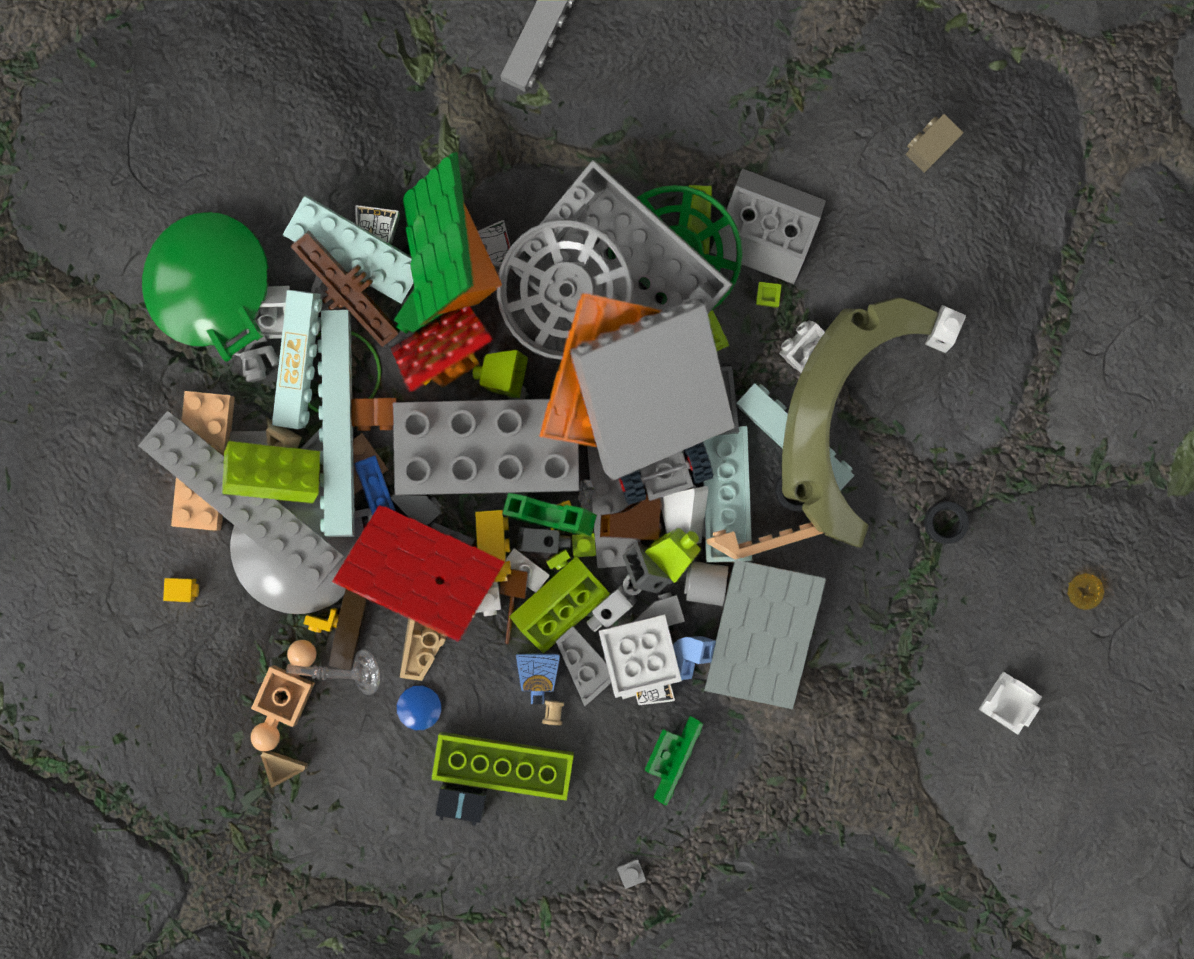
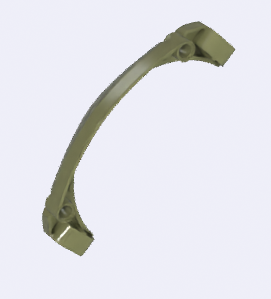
[782,298,938,548]

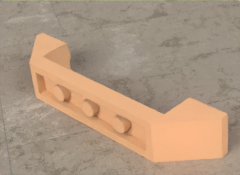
[706,522,822,559]

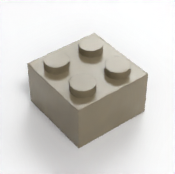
[905,114,963,173]

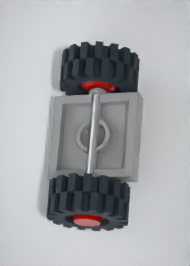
[618,442,713,505]

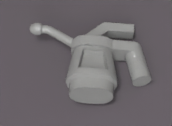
[234,335,279,382]

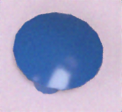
[397,685,442,730]

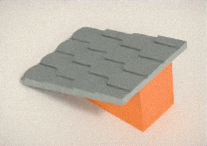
[704,560,826,709]

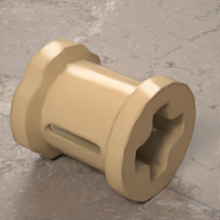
[542,700,564,725]

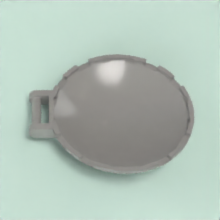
[230,483,372,614]

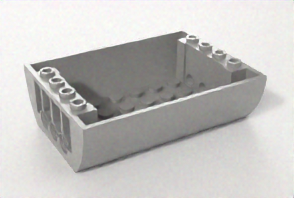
[510,160,733,324]

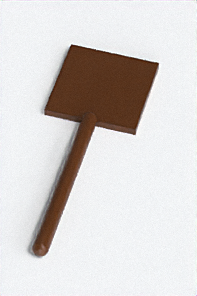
[499,569,528,644]

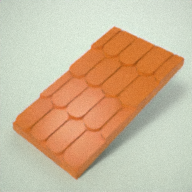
[539,293,662,447]

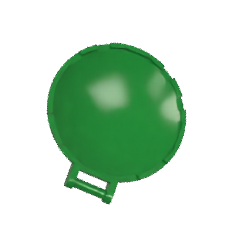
[142,212,268,362]

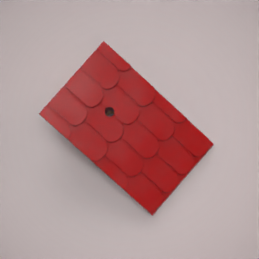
[391,306,492,391]
[332,505,505,641]

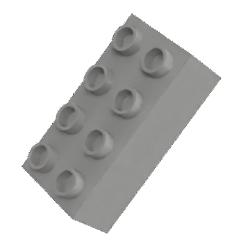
[393,399,579,495]

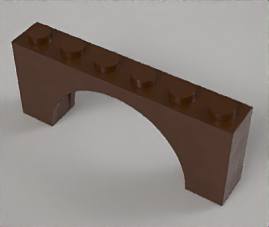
[600,484,662,541]

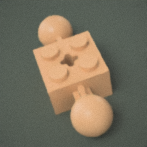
[251,640,316,752]

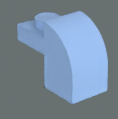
[673,636,716,680]

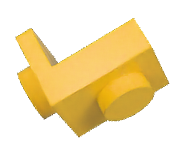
[304,608,339,633]

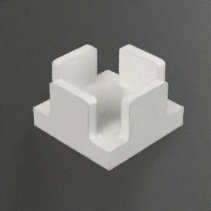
[979,672,1042,734]

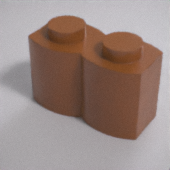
[351,398,398,431]

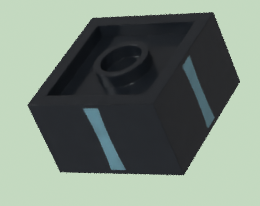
[435,782,487,826]

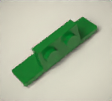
[645,716,703,805]

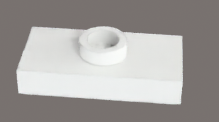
[506,548,550,593]

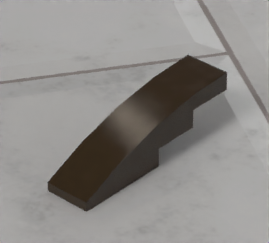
[328,589,368,671]

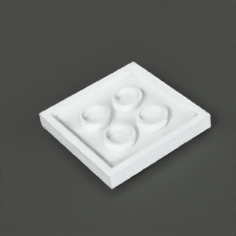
[599,614,681,698]

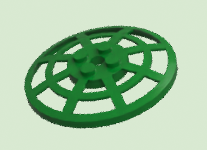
[608,185,743,311]

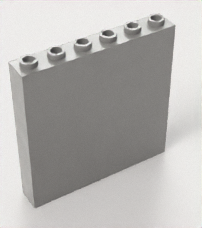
[570,299,735,480]

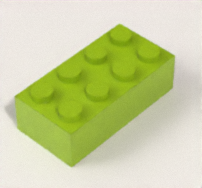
[222,441,320,503]

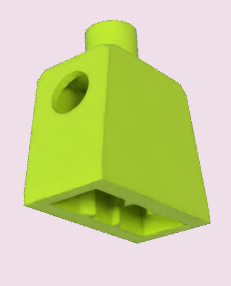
[473,350,528,398]
[645,528,700,583]

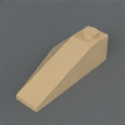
[400,618,446,681]

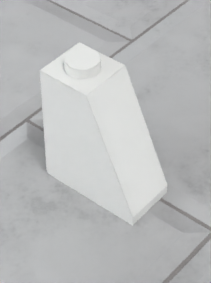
[660,486,708,544]

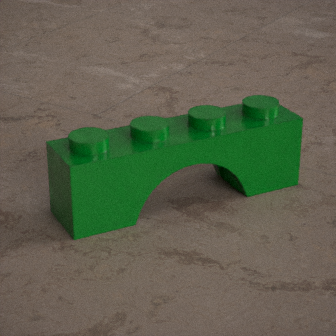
[503,493,597,537]

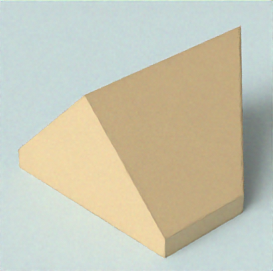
[266,417,302,449]
[261,751,308,788]

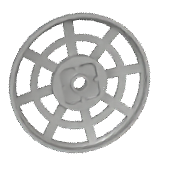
[497,220,633,359]

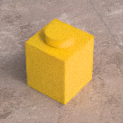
[163,578,199,602]

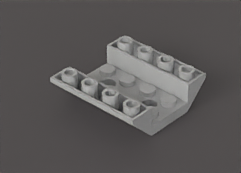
[710,169,826,284]

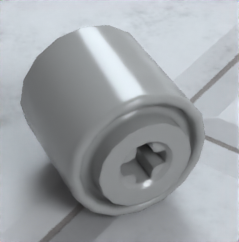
[684,561,728,606]

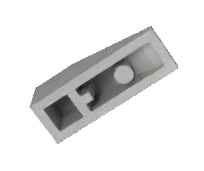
[633,592,684,626]

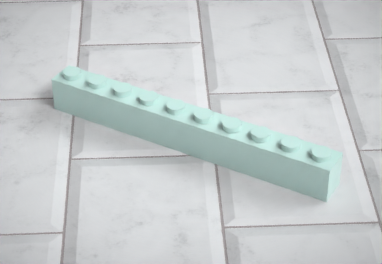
[318,310,355,537]

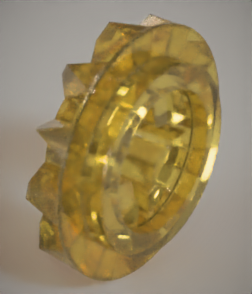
[1067,574,1104,610]

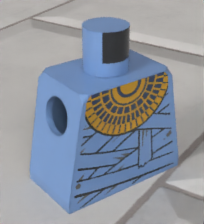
[516,653,560,704]

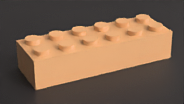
[171,391,235,531]

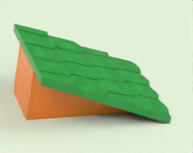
[403,152,502,326]

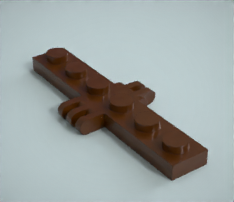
[290,230,400,347]

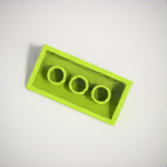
[509,556,610,654]

